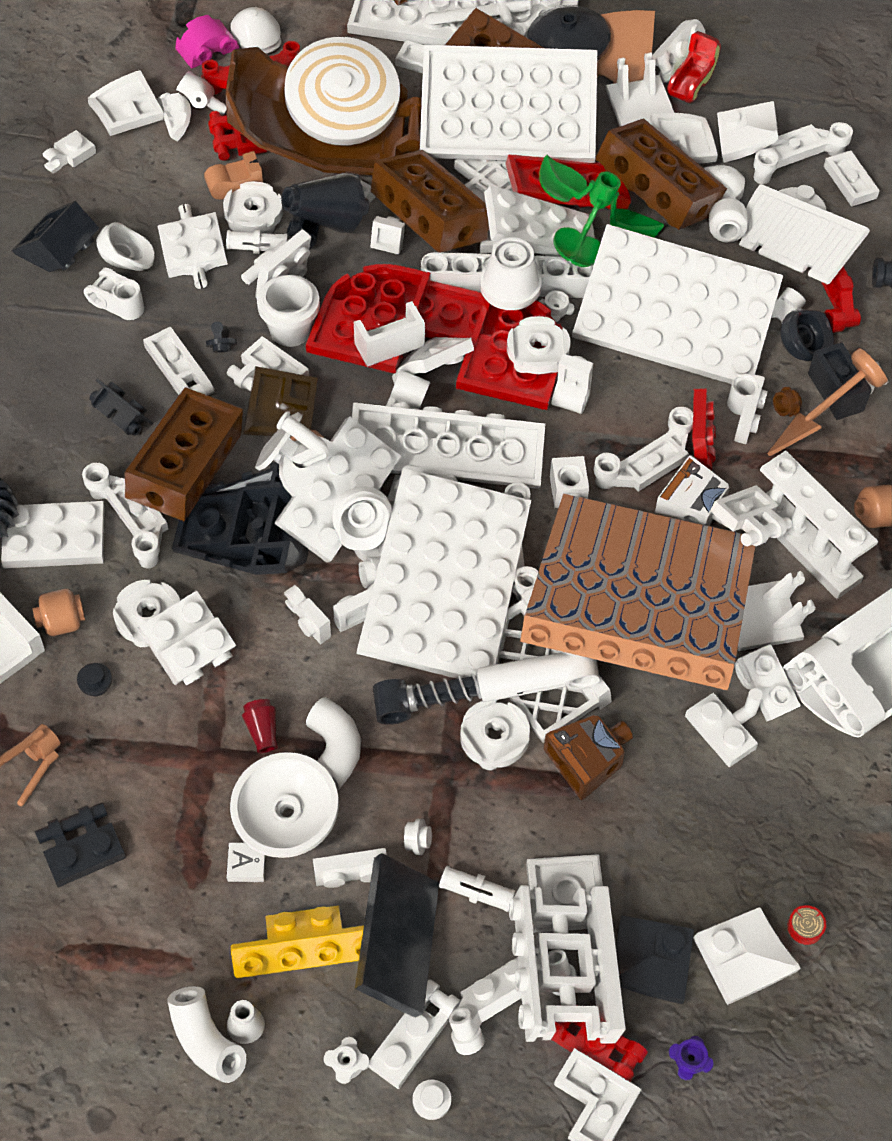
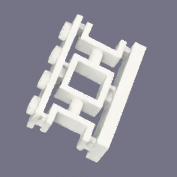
[509,885,626,1043]

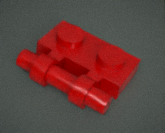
[208,111,267,161]
[692,388,716,470]

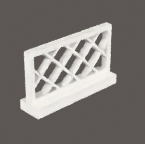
[495,588,612,743]

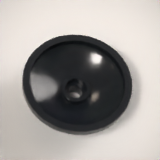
[527,5,611,61]

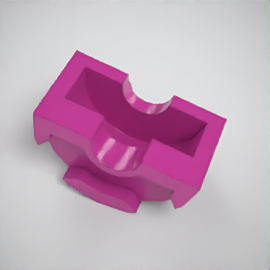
[175,15,240,69]

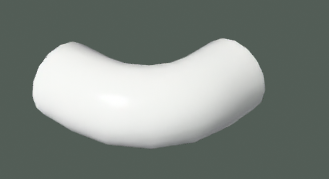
[306,697,361,790]
[167,986,246,1083]

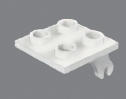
[606,52,674,126]
[738,571,815,651]

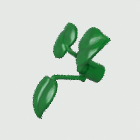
[539,154,664,267]

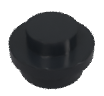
[77,663,112,697]

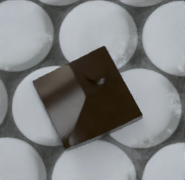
[243,366,318,438]

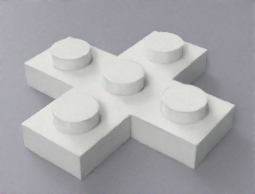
[455,159,513,203]

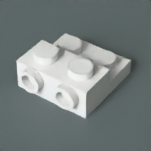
[138,591,236,686]

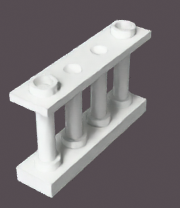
[760,451,878,599]

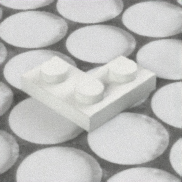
[554,1048,641,1141]

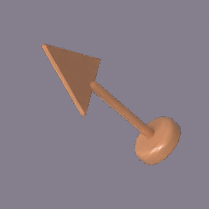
[767,348,888,456]

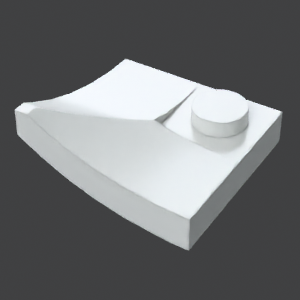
[88,70,163,136]
[717,101,779,163]
[650,113,718,164]
[392,337,474,385]
[693,907,801,1005]

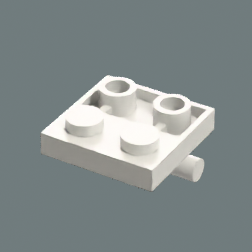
[241,229,311,298]

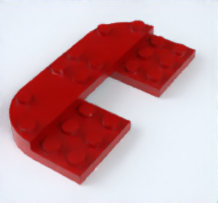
[306,264,563,411]

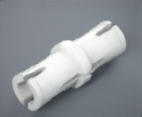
[226,230,287,254]
[439,866,515,912]

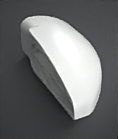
[783,588,892,738]

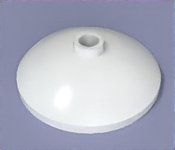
[230,752,339,858]

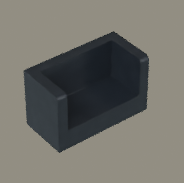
[808,342,872,420]

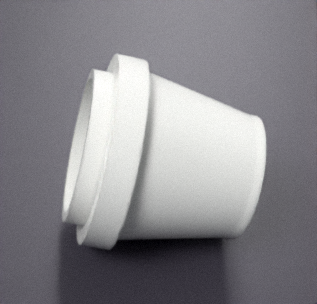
[480,237,542,310]
[257,275,320,347]

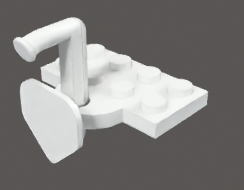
[255,411,401,562]

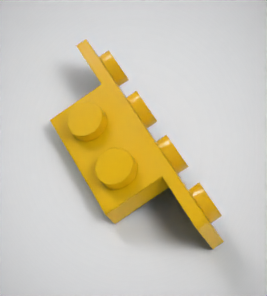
[231,905,364,978]

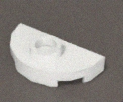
[157,92,191,142]

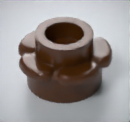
[773,386,802,417]

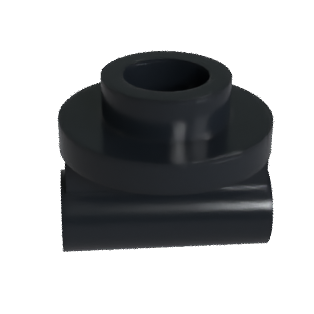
[206,321,237,353]

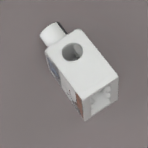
[655,455,730,526]

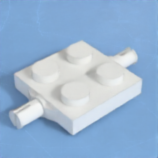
[158,204,228,289]

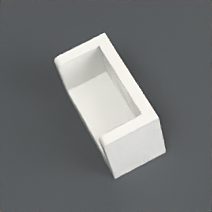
[354,301,425,367]

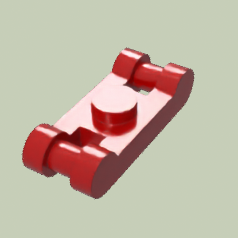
[551,1004,648,1082]

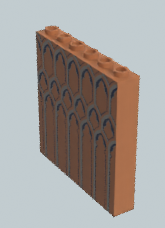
[520,494,755,690]

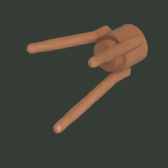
[0,724,60,806]

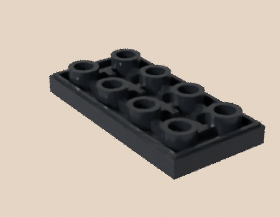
[355,853,439,1018]

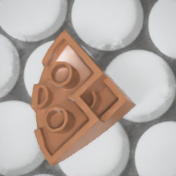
[597,10,655,84]

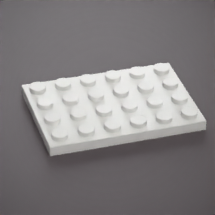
[420,45,597,163]
[572,224,783,384]
[356,468,531,679]

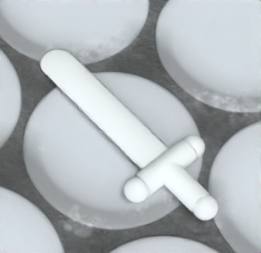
[425,0,533,25]

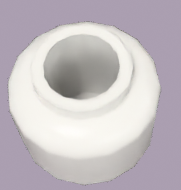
[709,198,748,243]

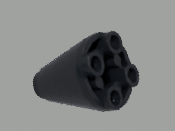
[281,173,369,233]

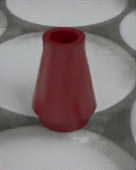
[242,699,278,754]

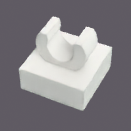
[370,216,405,255]

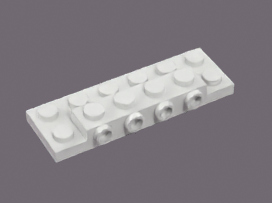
[352,403,545,489]

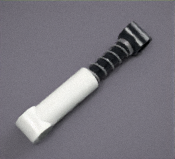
[373,651,600,725]

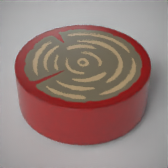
[787,905,826,945]

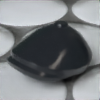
[780,309,834,361]

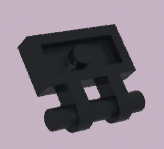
[35,802,126,888]

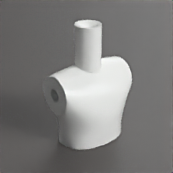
[176,71,227,116]

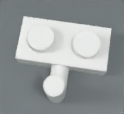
[685,688,763,767]

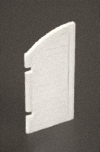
[739,184,870,284]

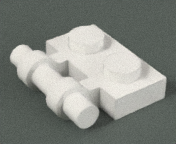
[227,336,309,391]
[710,485,792,546]

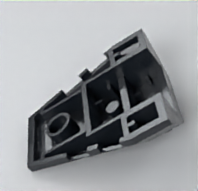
[171,462,309,575]

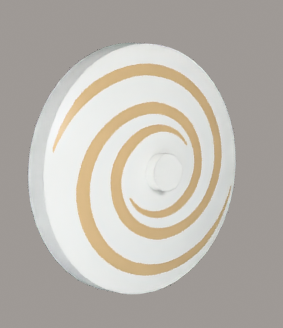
[285,37,400,145]

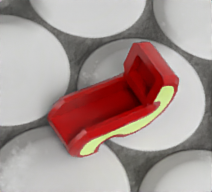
[667,31,721,104]

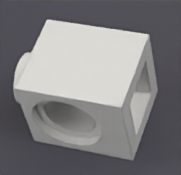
[550,456,589,508]

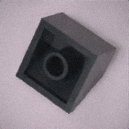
[11,201,99,272]

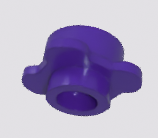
[669,1036,713,1080]

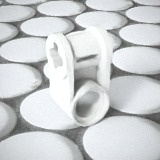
[84,268,144,320]

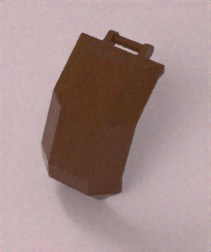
[226,46,422,175]

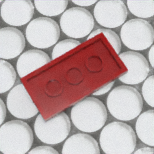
[505,154,631,209]

